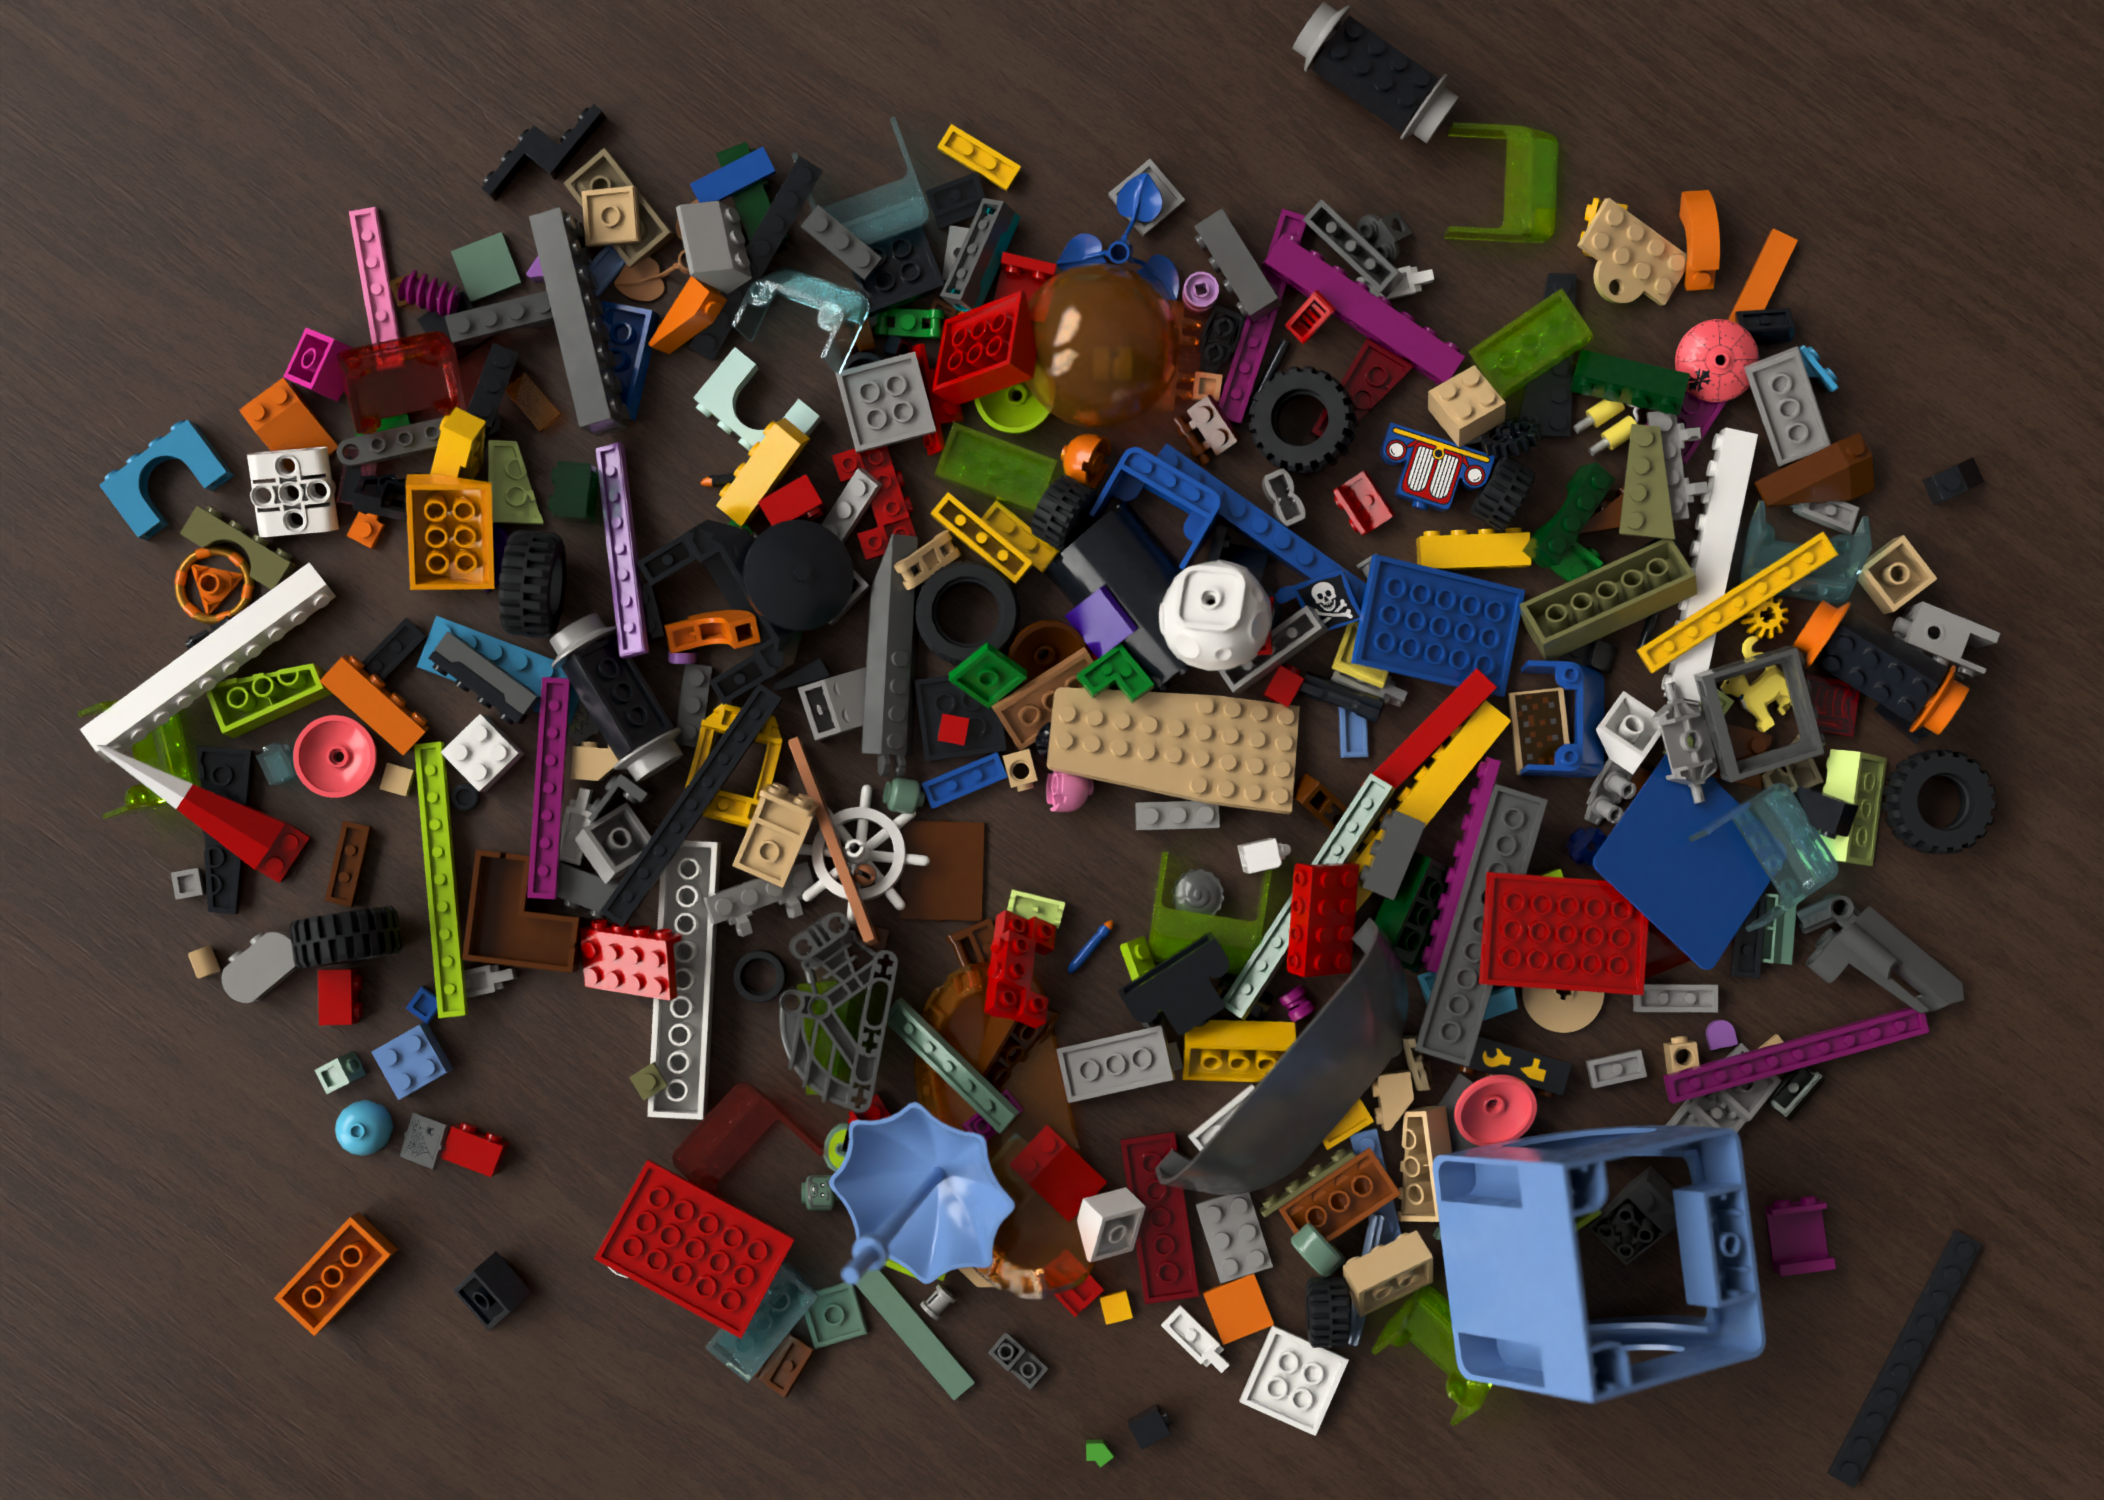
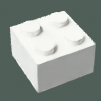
[441,714,525,792]

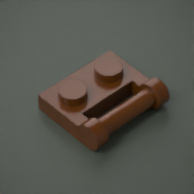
[945,917,995,987]

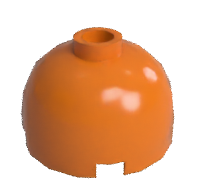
[1061,433,1111,488]

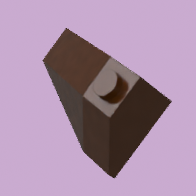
[1754,432,1875,507]

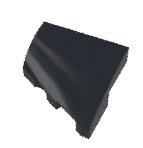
[353,472,422,522]

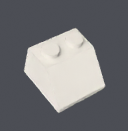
[1596,691,1662,774]
[1077,1187,1146,1263]

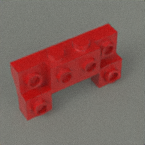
[832,446,919,561]
[984,910,1056,1029]

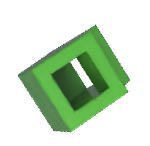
[1086,1439,1114,1468]

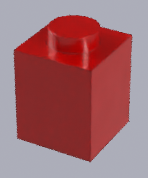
[1262,664,1304,708]

